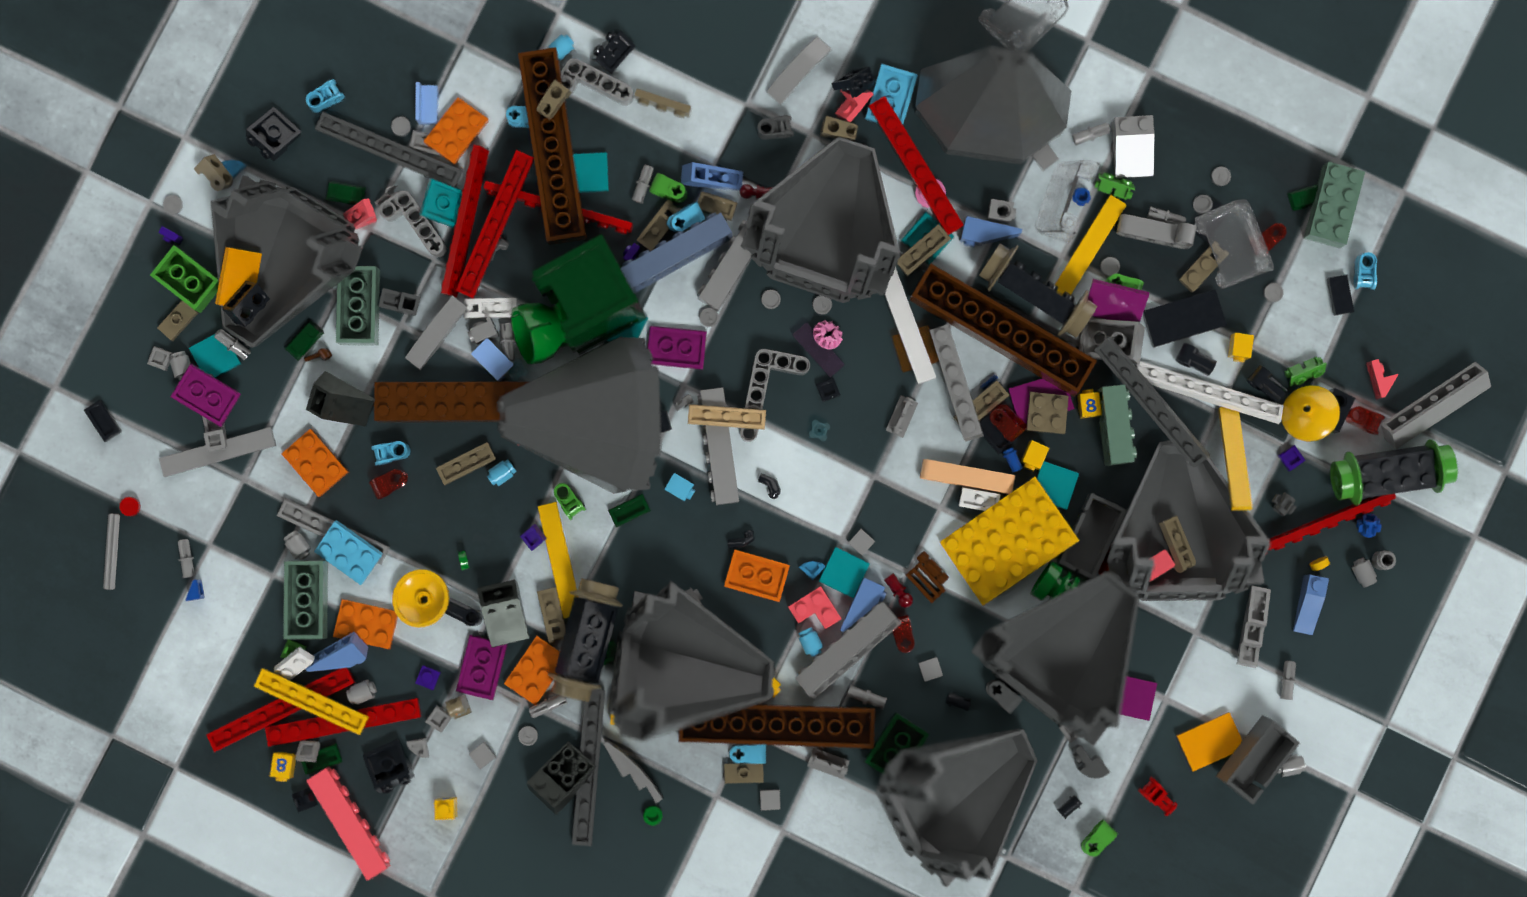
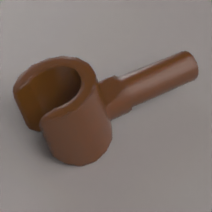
[304,348,332,362]

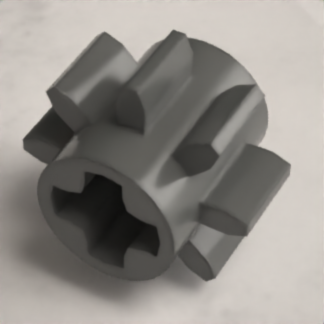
[1271,493,1297,516]

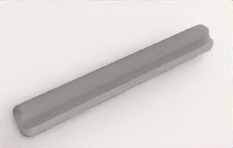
[103,514,120,590]

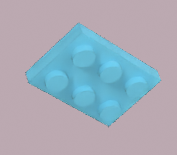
[865,64,918,125]
[314,520,383,585]

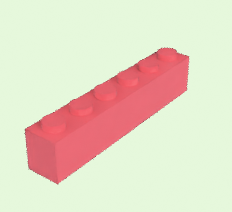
[307,767,391,881]

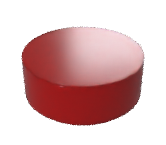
[120,497,141,516]

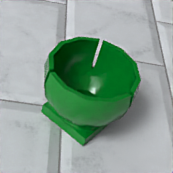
[511,302,569,364]

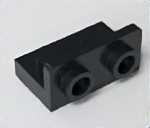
[591,30,636,74]
[831,66,875,98]

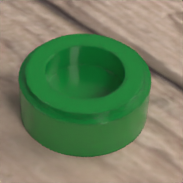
[458,550,469,570]
[643,805,663,826]

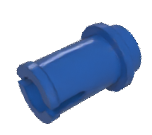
[1003,447,1023,473]

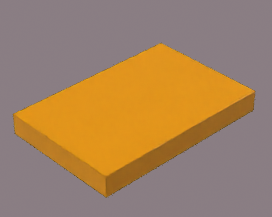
[215,247,262,306]
[1176,712,1243,772]

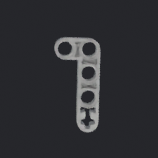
[561,58,634,105]
[379,191,446,257]
[1116,214,1197,249]

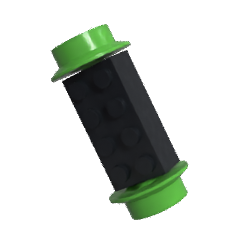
[1330,439,1458,505]

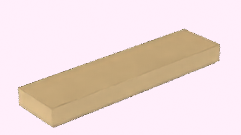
[688,404,766,430]

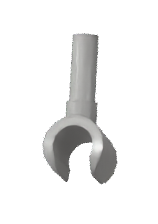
[375,186,398,206]

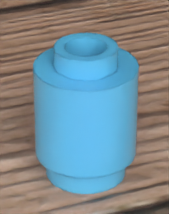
[548,35,574,61]
[487,459,517,486]
[798,627,823,657]

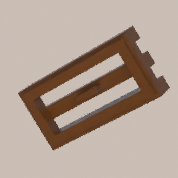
[905,562,946,604]

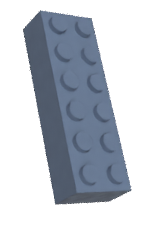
[620,212,733,293]

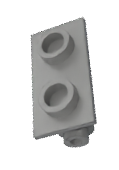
[886,396,918,438]
[807,748,850,779]

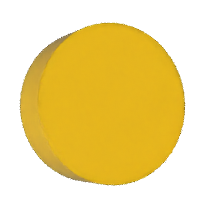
[1309,556,1330,571]

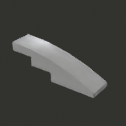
[405,295,468,370]
[1236,586,1271,668]
[604,740,664,803]

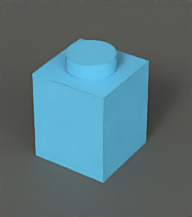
[664,473,696,502]

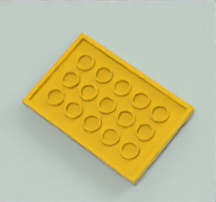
[940,477,1080,606]

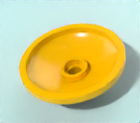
[1281,385,1340,442]
[392,569,449,628]

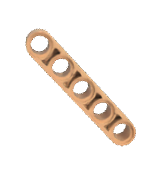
[920,459,1015,494]

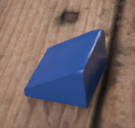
[186,580,205,601]

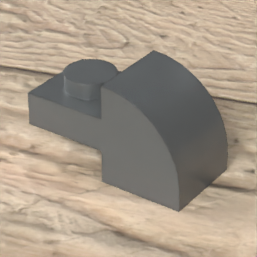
[378,288,421,316]
[1072,744,1110,778]

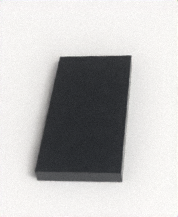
[1143,289,1227,348]

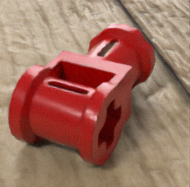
[1138,777,1178,816]

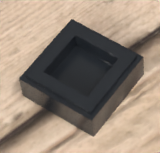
[816,377,840,402]

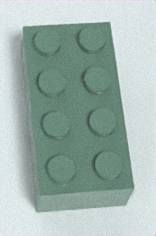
[1304,162,1365,248]
[336,266,380,345]
[1096,385,1137,466]
[284,561,328,639]

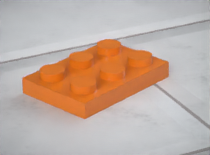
[423,97,489,165]
[281,429,349,497]
[724,549,790,602]
[333,599,398,650]
[504,636,560,705]

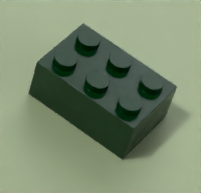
[864,712,930,774]

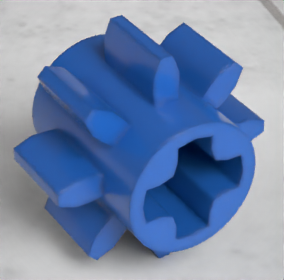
[1356,514,1382,538]

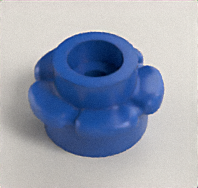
[1072,188,1091,206]

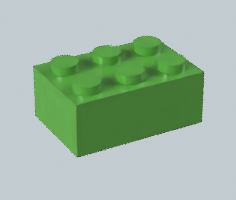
[150,245,219,313]

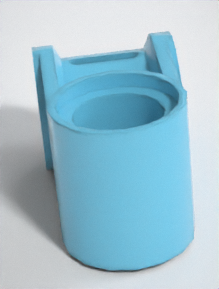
[306,80,345,113]
[506,106,529,128]
[667,201,706,232]
[1353,252,1377,290]
[371,441,411,466]
[729,744,766,764]

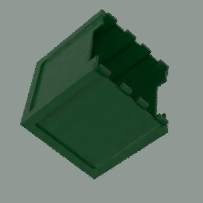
[531,234,646,355]

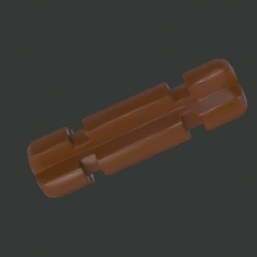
[917,551,949,585]

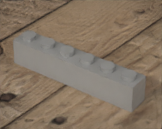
[698,208,752,312]
[930,324,984,442]
[1380,362,1491,449]
[697,387,739,505]
[795,602,901,699]

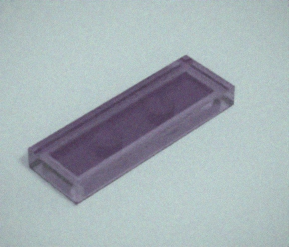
[792,322,845,378]

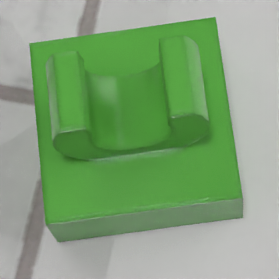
[280,639,307,659]

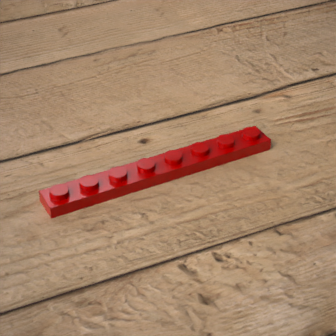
[868,96,964,235]
[441,145,489,298]
[456,150,534,298]
[484,181,633,234]
[1266,494,1396,555]
[206,668,356,752]
[265,698,422,747]

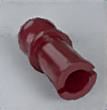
[739,184,772,200]
[884,573,913,608]

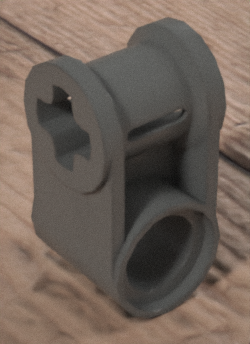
[757,115,794,140]
[986,680,1023,715]

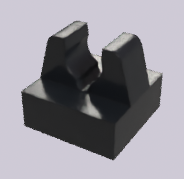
[291,787,318,813]

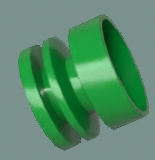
[1030,561,1080,601]

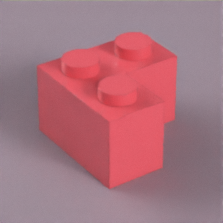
[788,586,841,629]

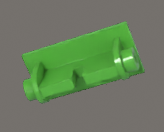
[1094,172,1135,200]
[1285,357,1327,387]

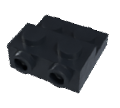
[246,107,301,162]
[362,739,415,794]

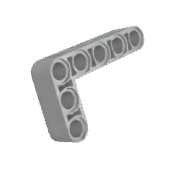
[740,349,810,442]

